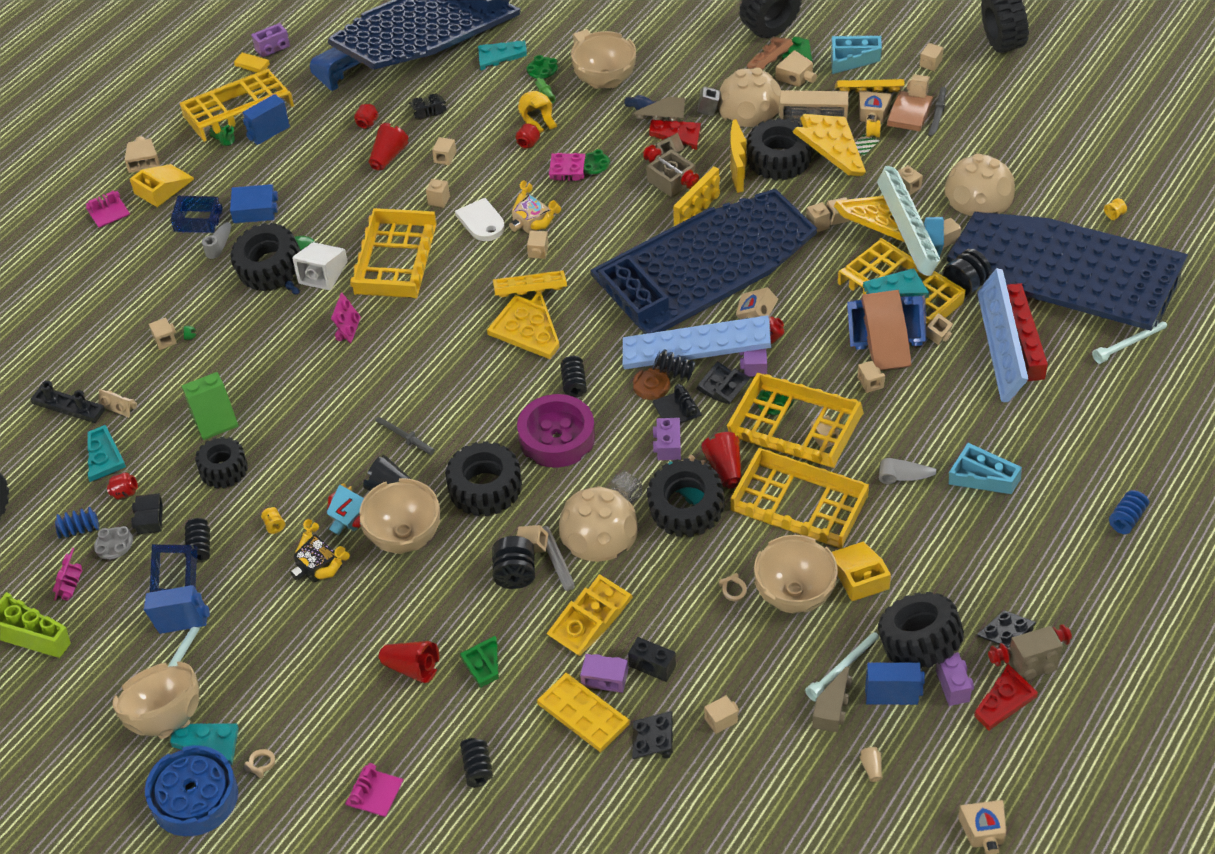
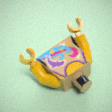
[509,180,561,233]

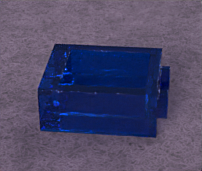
[170,196,223,233]
[150,544,197,592]

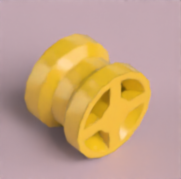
[866,120,880,137]
[1104,198,1127,220]

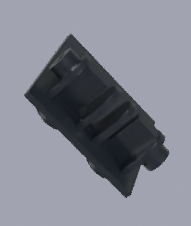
[409,94,447,119]
[652,384,702,424]
[977,610,1036,648]
[632,711,673,759]

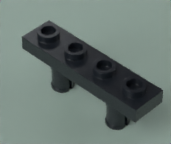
[30,380,105,423]

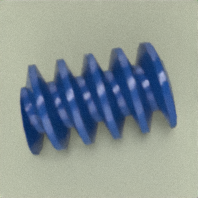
[1109,490,1149,534]
[55,507,100,539]

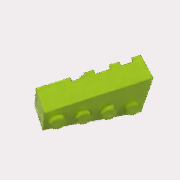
[0,592,71,658]

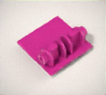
[549,153,585,181]
[86,190,130,228]
[331,293,361,343]
[53,547,83,601]
[345,763,403,817]

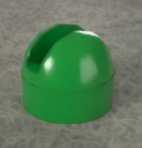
[183,326,196,340]

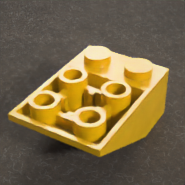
[130,164,194,207]
[832,541,891,601]

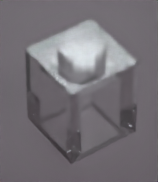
[611,470,642,504]

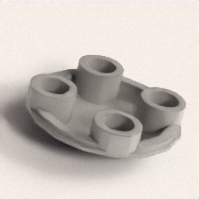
[94,526,133,560]

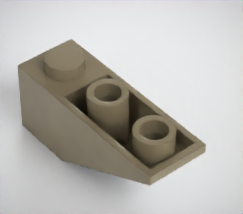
[632,97,685,121]
[812,666,852,733]

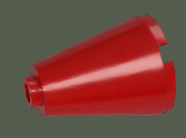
[369,123,409,171]
[701,432,741,489]
[378,641,439,683]

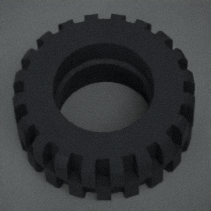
[739,0,802,38]
[981,0,1029,53]
[747,118,812,180]
[230,223,301,291]
[445,441,522,516]
[647,458,725,537]
[878,592,964,669]

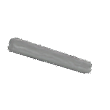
[542,526,575,591]

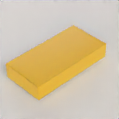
[234,52,270,73]

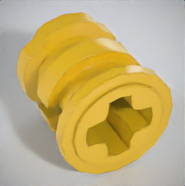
[261,507,285,534]

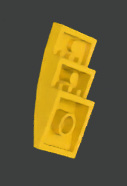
[731,119,747,193]
[547,574,633,656]

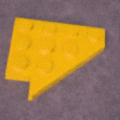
[793,114,866,176]
[834,196,905,242]
[487,292,560,359]

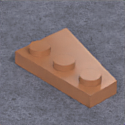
[747,37,793,70]

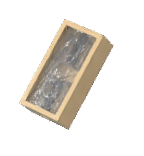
[780,90,848,126]

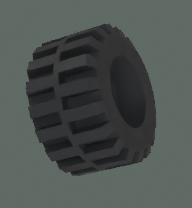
[195,437,248,489]

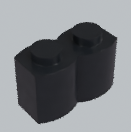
[131,493,163,534]

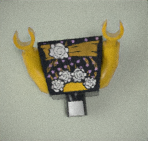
[290,519,350,582]

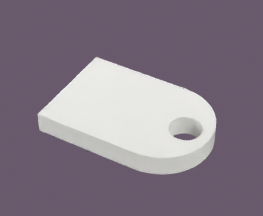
[455,198,505,241]

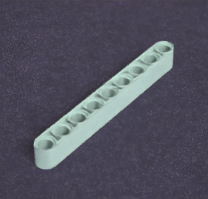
[877,166,940,276]

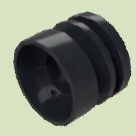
[942,249,992,297]
[492,536,535,589]

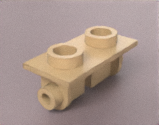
[99,389,137,418]

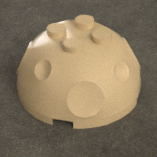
[571,31,636,89]
[717,68,781,127]
[945,153,1015,216]
[360,478,440,554]
[559,486,638,562]
[754,535,838,613]
[113,662,199,739]

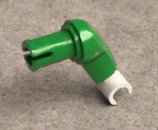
[203,125,235,146]

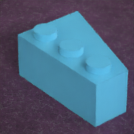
[831,36,882,74]
[949,443,1022,494]

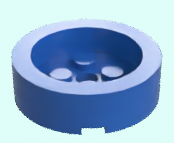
[145,746,238,836]

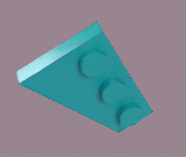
[478,41,527,71]
[88,425,126,482]

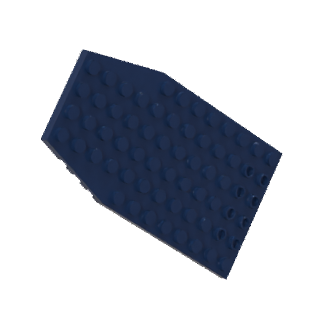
[328,0,520,69]
[590,189,817,334]
[947,212,1188,331]

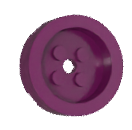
[517,394,595,468]

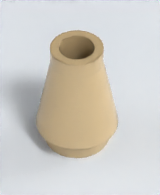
[859,747,883,782]

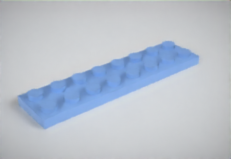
[977,268,1028,402]
[623,315,771,369]

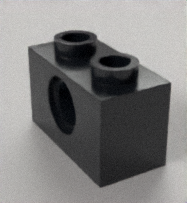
[628,637,676,682]

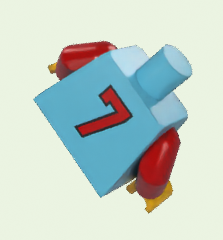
[327,484,364,536]

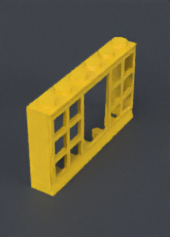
[179,68,294,142]
[350,208,437,299]
[838,238,965,328]
[727,373,864,468]
[731,448,869,549]

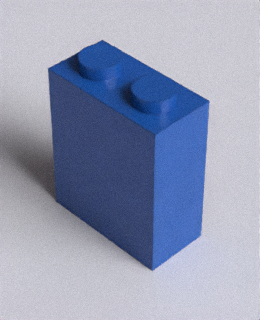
[242,94,290,145]
[230,184,278,224]
[144,585,210,634]
[865,663,925,705]

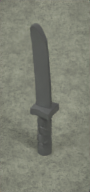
[928,87,947,137]
[375,417,435,455]

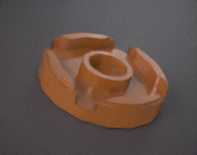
[633,368,670,400]

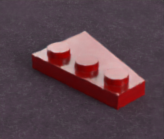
[649,120,701,150]
[974,664,1038,731]

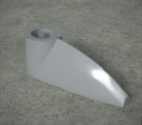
[202,222,232,259]
[879,458,936,484]

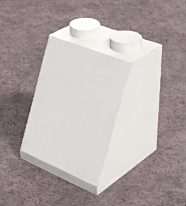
[292,242,348,291]

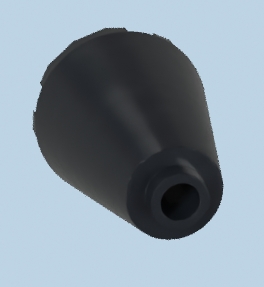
[363,454,411,491]

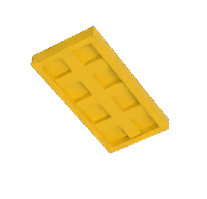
[835,79,904,93]
[673,166,720,226]
[493,270,567,297]
[537,673,630,753]

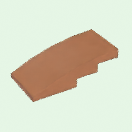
[887,91,933,131]
[861,290,911,371]

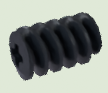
[652,349,695,383]
[560,355,587,397]
[184,518,210,563]
[460,738,493,788]

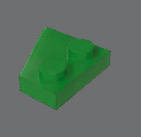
[782,36,813,62]
[460,636,499,688]

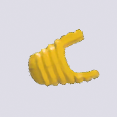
[518,91,557,133]

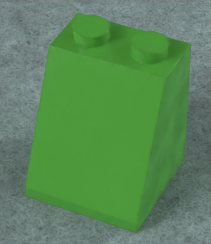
[181,372,239,440]

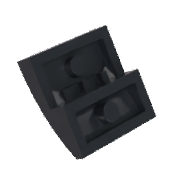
[696,361,750,404]

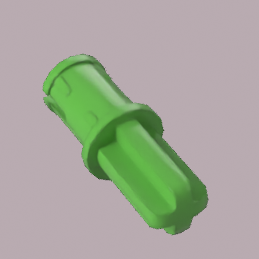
[535,78,556,104]

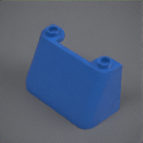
[310,47,361,91]
[847,295,926,350]

